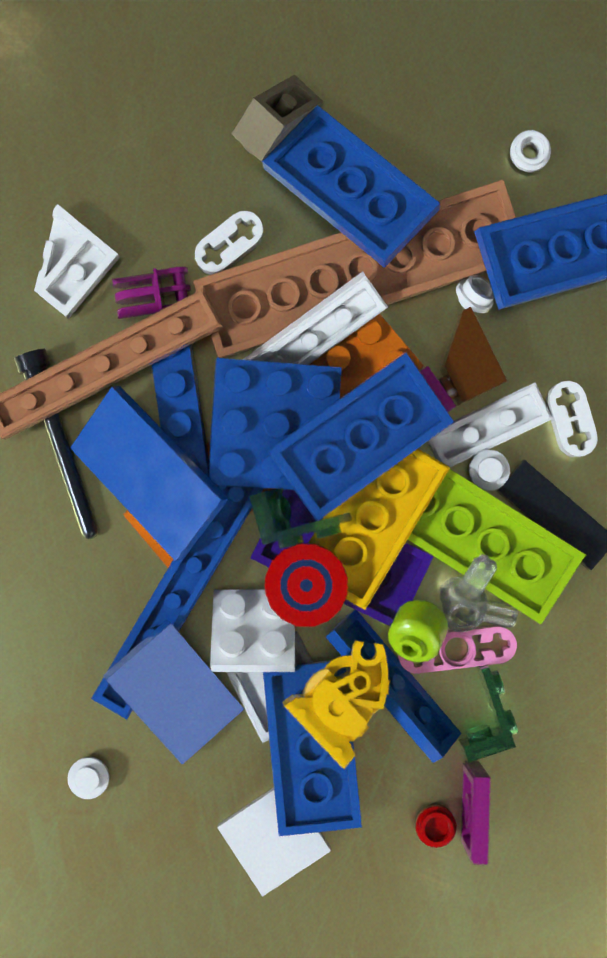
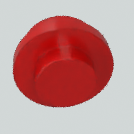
[415,805,457,848]

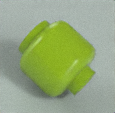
[388,600,448,663]

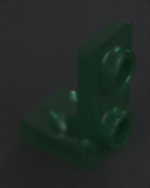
[250,489,352,549]
[459,665,518,763]

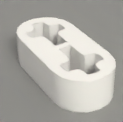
[195,211,263,275]
[546,381,598,457]

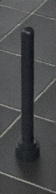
[14,348,98,539]

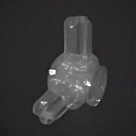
[439,554,518,632]

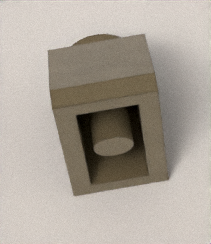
[232,75,324,161]

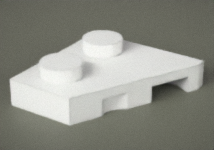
[34,204,120,319]

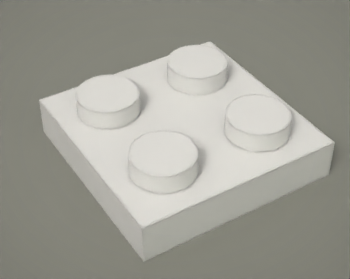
[210,589,295,672]

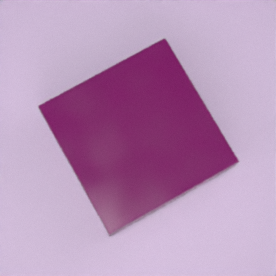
[461,761,491,865]

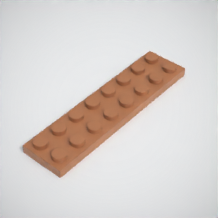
[193,180,516,358]

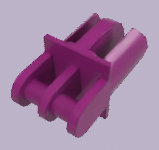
[112,267,191,319]

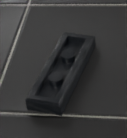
[496,460,607,570]

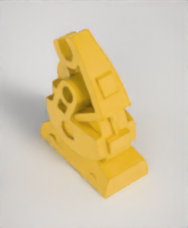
[282,640,390,769]

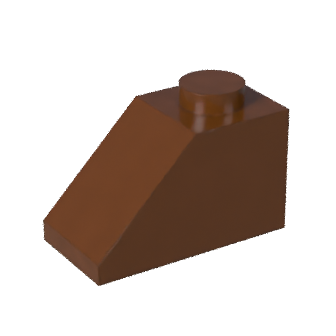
[438,307,507,406]

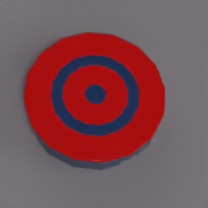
[265,543,348,627]

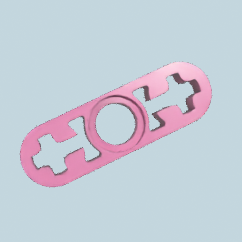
[397,625,517,674]

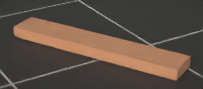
[0,289,223,440]

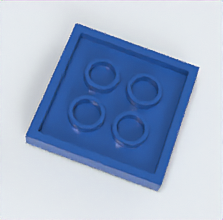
[208,358,342,490]

